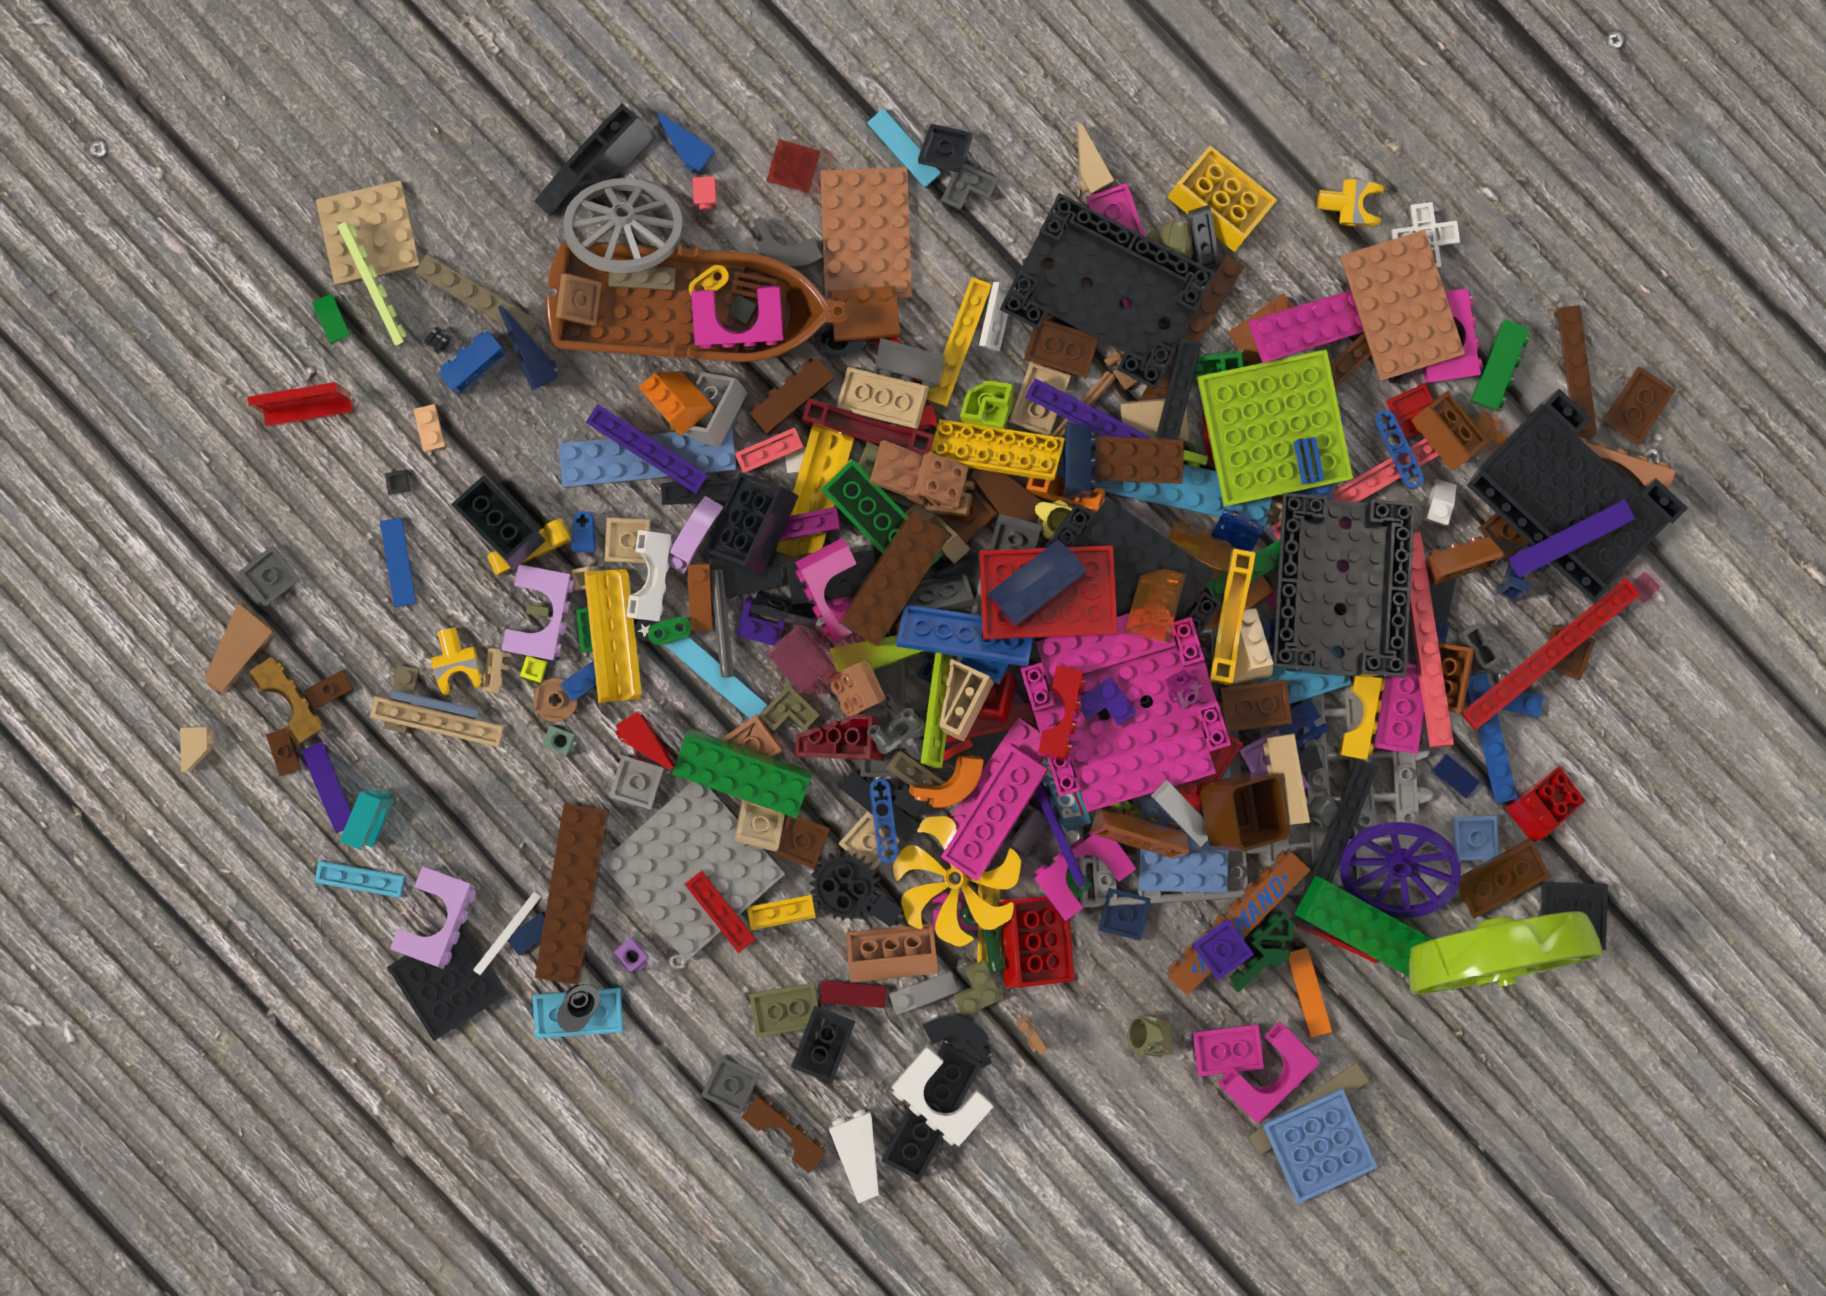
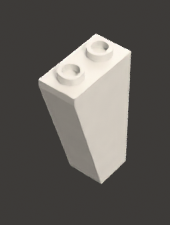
[829,1109,879,1203]

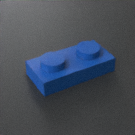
[560,660,597,702]

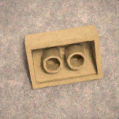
[1212,608,1273,686]

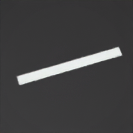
[474,892,541,975]

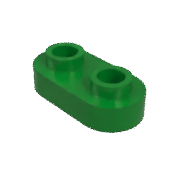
[648,617,691,645]

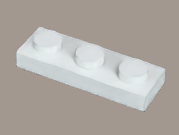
[979,282,1010,351]

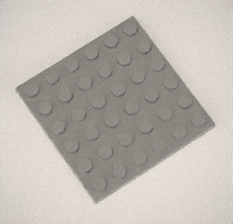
[600,782,785,962]

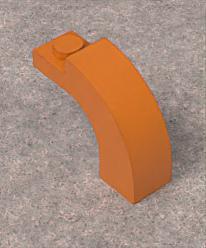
[1026,476,1106,512]
[909,754,983,807]

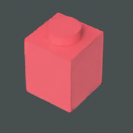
[693,176,717,210]

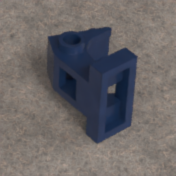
[1497,545,1550,601]

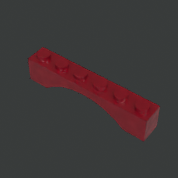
[802,398,935,455]

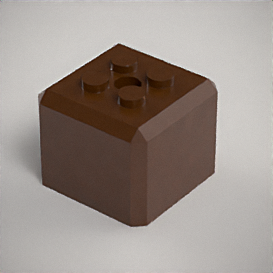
[1200,773,1290,852]

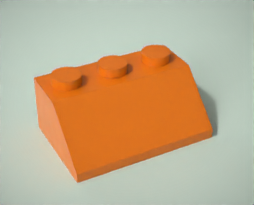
[639,371,714,436]

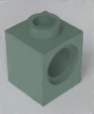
[542,725,578,755]

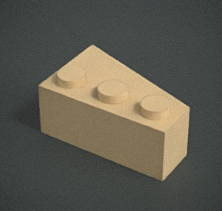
[940,659,994,742]

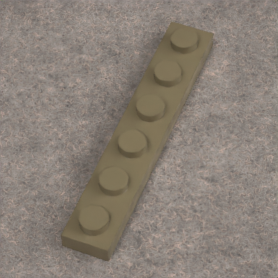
[415,254,539,335]

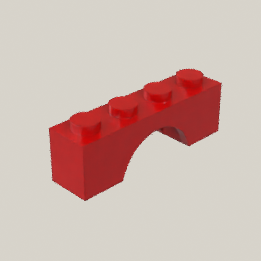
[1038,665,1086,761]

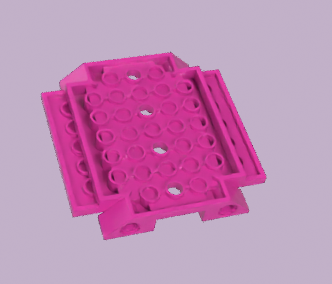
[1021,603,1231,812]

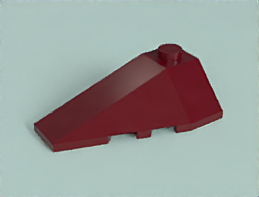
[795,714,884,761]

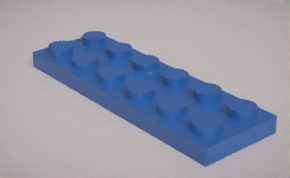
[896,604,1033,667]

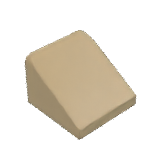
[1267,495,1283,523]
[571,566,599,592]

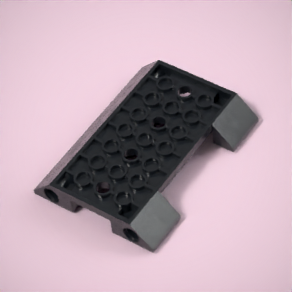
[999,193,1216,390]

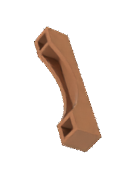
[1579,437,1676,490]

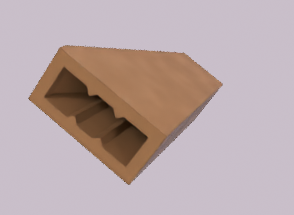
[205,603,277,693]

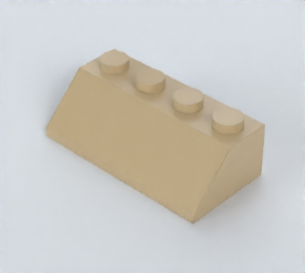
[1263,733,1310,825]

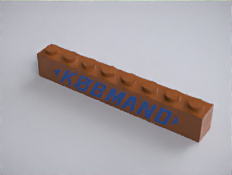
[1167,848,1310,996]

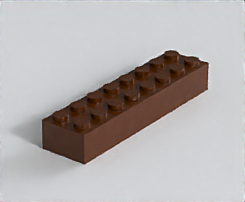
[535,803,610,985]

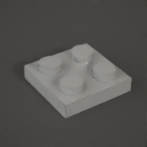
[609,755,664,810]

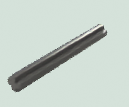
[711,569,734,678]

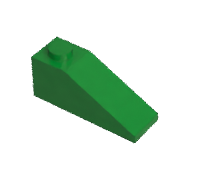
[1193,349,1246,379]

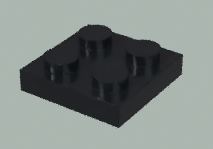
[918,124,973,173]

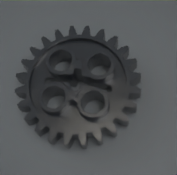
[809,850,881,921]

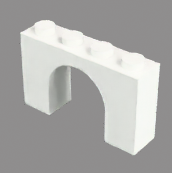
[892,1045,994,1147]

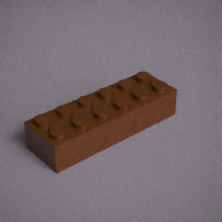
[838,511,950,647]

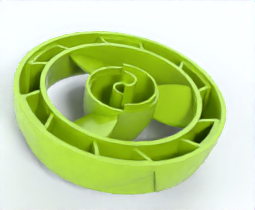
[1409,911,1603,995]

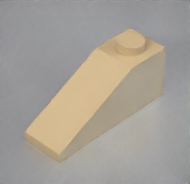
[1077,124,1114,196]

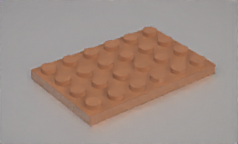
[820,167,912,300]
[1340,229,1465,381]

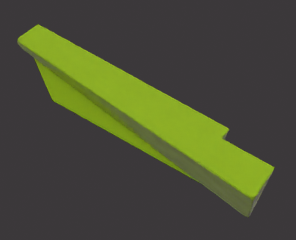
[830,635,926,673]

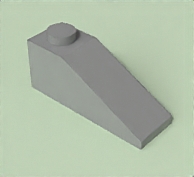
[889,971,958,1015]

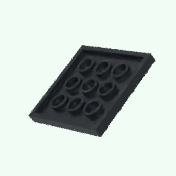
[387,923,509,1041]

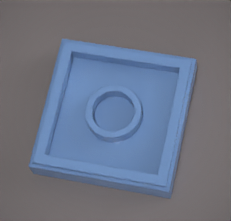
[1452,815,1500,861]

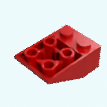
[1505,766,1586,842]

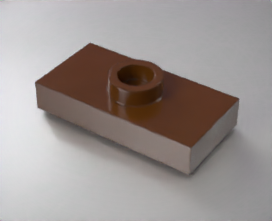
[304,670,354,710]
[266,728,302,776]

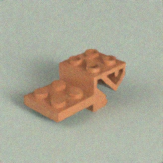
[870,440,969,510]
[829,660,886,718]

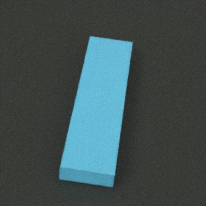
[867,109,941,189]
[315,861,406,898]

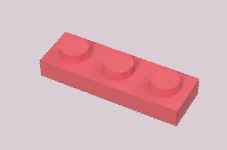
[735,427,804,473]

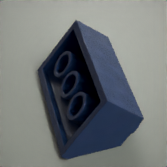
[987,540,1087,628]

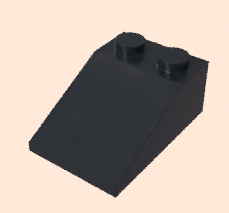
[790,1006,856,1083]

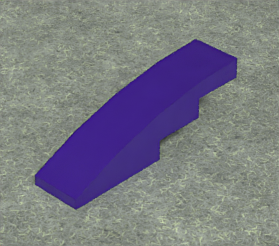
[302,741,352,833]

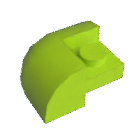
[960,381,1014,429]

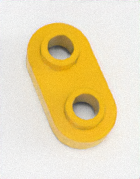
[689,265,729,295]

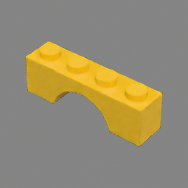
[1338,676,1385,760]

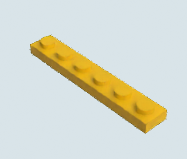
[926,277,992,407]

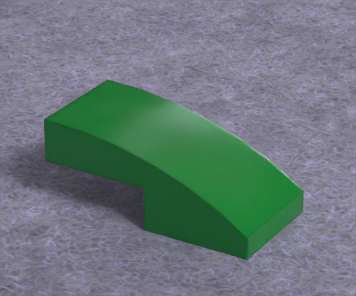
[312,293,351,345]

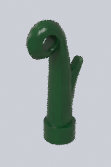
[961,906,1007,972]

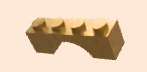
[248,657,322,747]

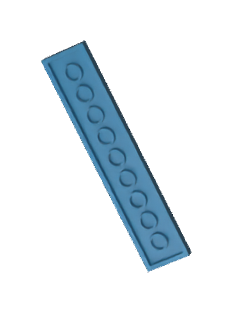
[1056,445,1272,527]

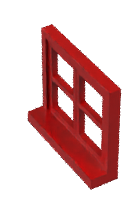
[247,382,353,427]

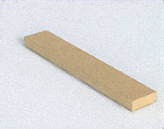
[370,696,504,747]

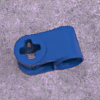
[572,511,596,553]

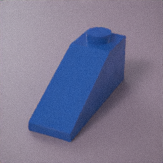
[657,113,715,175]

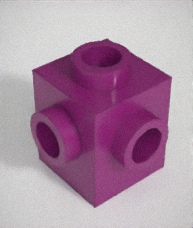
[1165,669,1202,709]

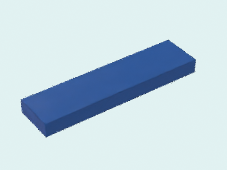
[380,517,417,607]

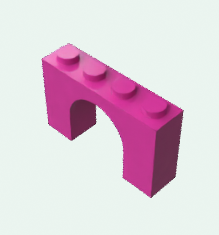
[691,286,784,349]
[1423,288,1483,384]
[795,538,856,642]
[1034,830,1136,921]
[1217,1021,1320,1124]

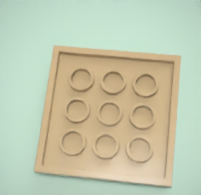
[316,180,420,285]

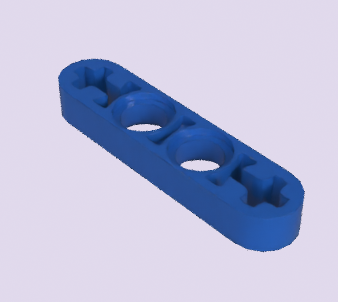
[1375,410,1424,490]
[869,778,898,864]

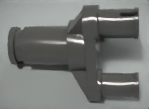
[867,694,926,765]

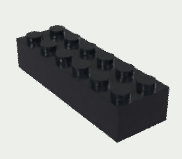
[881,1041,982,1181]

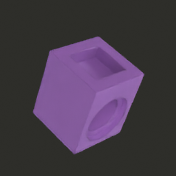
[614,937,649,972]

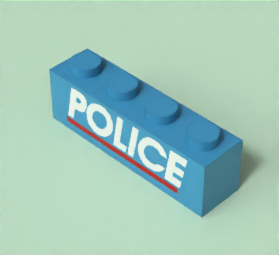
[1041,757,1092,832]

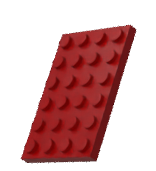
[979,546,1117,640]

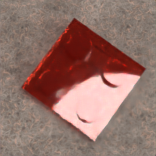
[767,139,821,194]

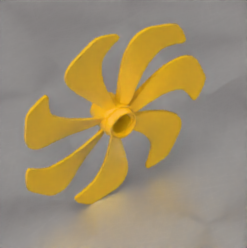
[893,816,1021,947]

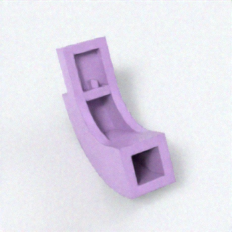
[668,496,724,574]

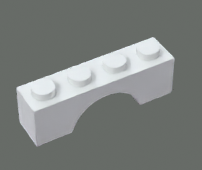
[626,530,672,621]

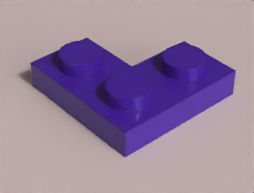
[1079,677,1136,726]

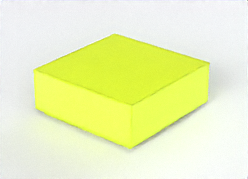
[520,656,548,683]

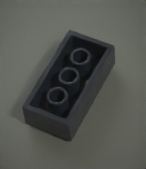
[451,475,545,570]
[786,544,875,605]

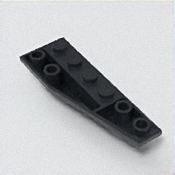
[534,103,656,217]

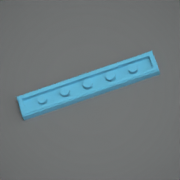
[655,627,768,718]

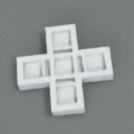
[1391,202,1460,268]

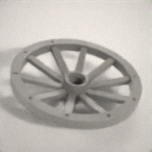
[563,178,682,273]

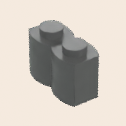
[1458,624,1500,671]

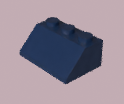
[1063,422,1095,498]

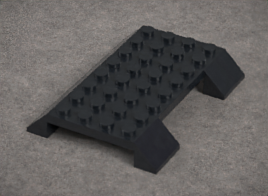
[1466,388,1688,604]

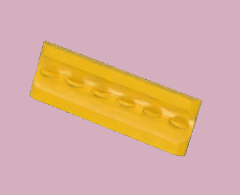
[930,419,1065,480]
[776,426,855,556]
[584,569,642,703]

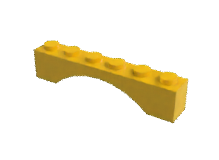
[1209,549,1256,685]

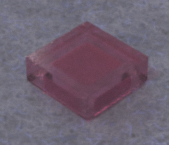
[1632,572,1661,603]

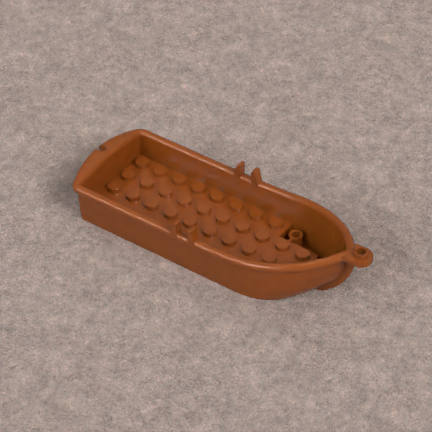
[546,240,849,362]

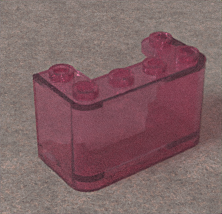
[765,624,836,696]

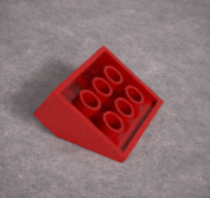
[998,895,1075,988]

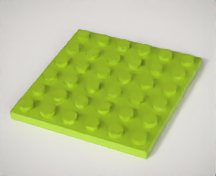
[1197,350,1353,506]

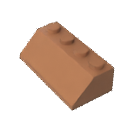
[846,923,938,983]

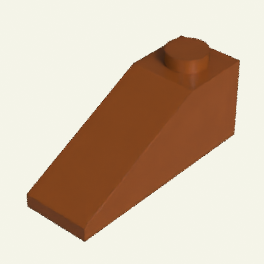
[688,564,713,631]

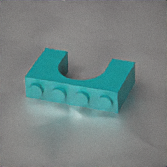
[340,788,396,850]

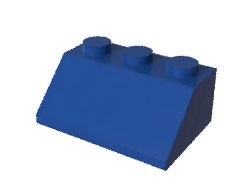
[438,330,507,395]

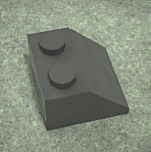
[1004,803,1049,856]

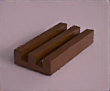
[731,271,778,298]

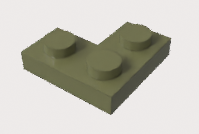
[758,685,820,731]
[953,960,1002,1017]

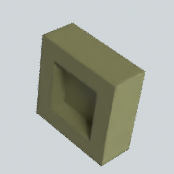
[526,602,551,617]

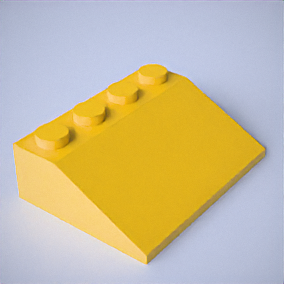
[1167,145,1277,252]

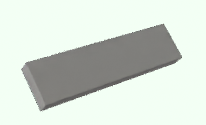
[1151,780,1208,847]

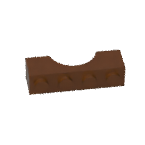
[741,1095,826,1174]

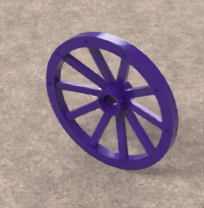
[1340,822,1461,918]

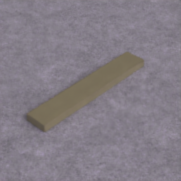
[1248,1062,1369,1155]

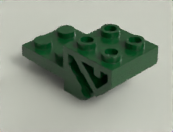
[1228,910,1294,993]

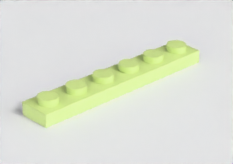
[337,222,407,346]

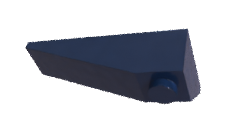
[498,304,559,391]

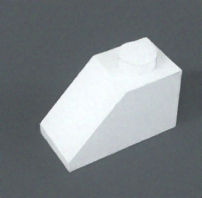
[1423,479,1457,527]

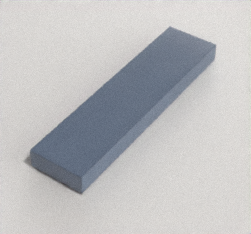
[390,689,478,718]

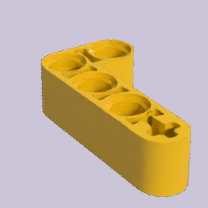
[487,518,572,576]

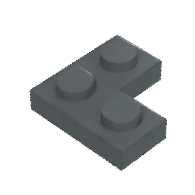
[941,163,999,211]

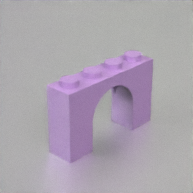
[501,565,575,661]
[390,866,476,969]

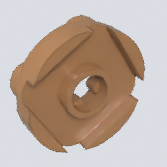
[533,678,578,722]

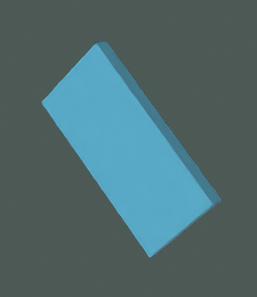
[532,988,624,1039]

